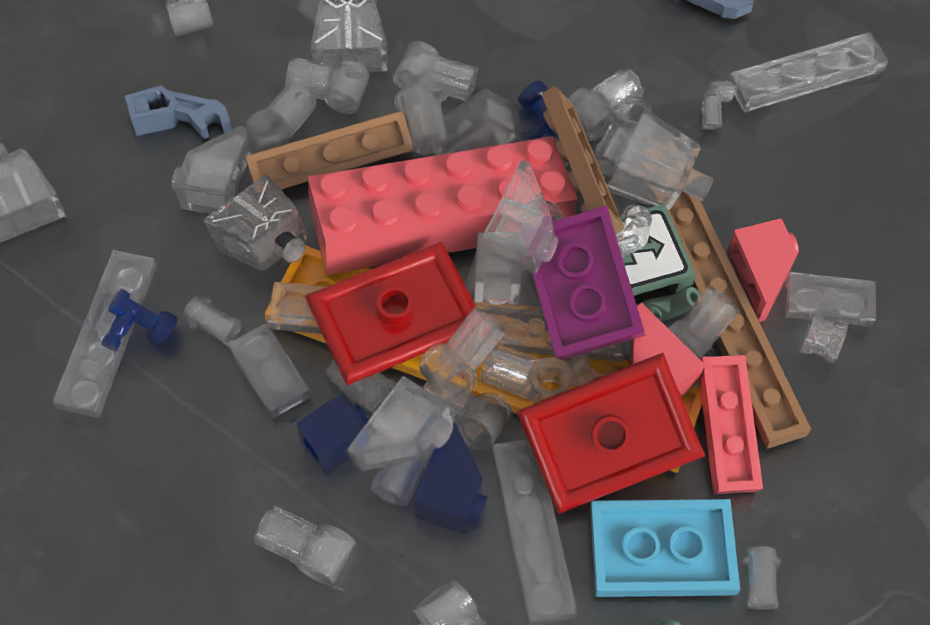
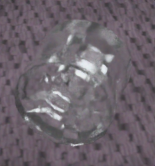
[799,312,848,364]

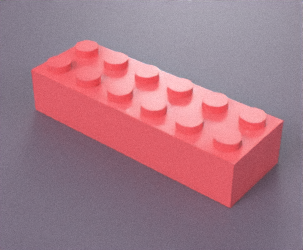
[308,136,578,275]

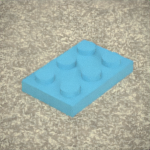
[590,499,740,597]

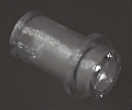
[183,296,242,345]
[743,547,781,610]

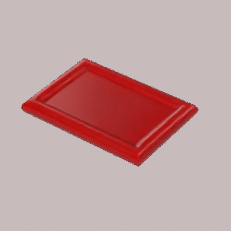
[304,241,487,386]
[516,352,705,514]

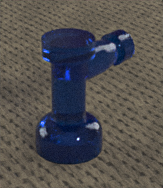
[517,81,560,142]
[101,289,178,351]

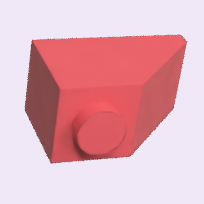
[727,218,799,322]
[629,302,705,397]

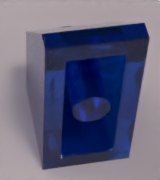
[414,420,488,535]

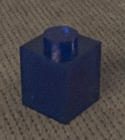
[296,393,371,474]

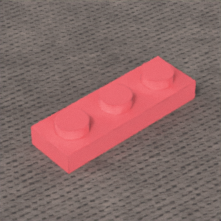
[699,355,763,494]

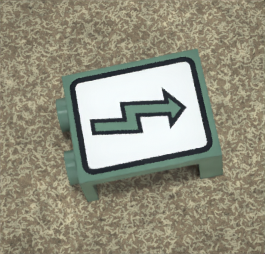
[615,204,696,295]

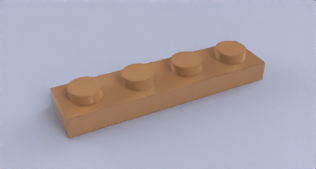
[542,85,625,234]
[245,111,414,197]

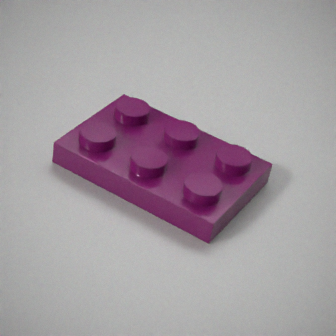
[521,205,646,361]

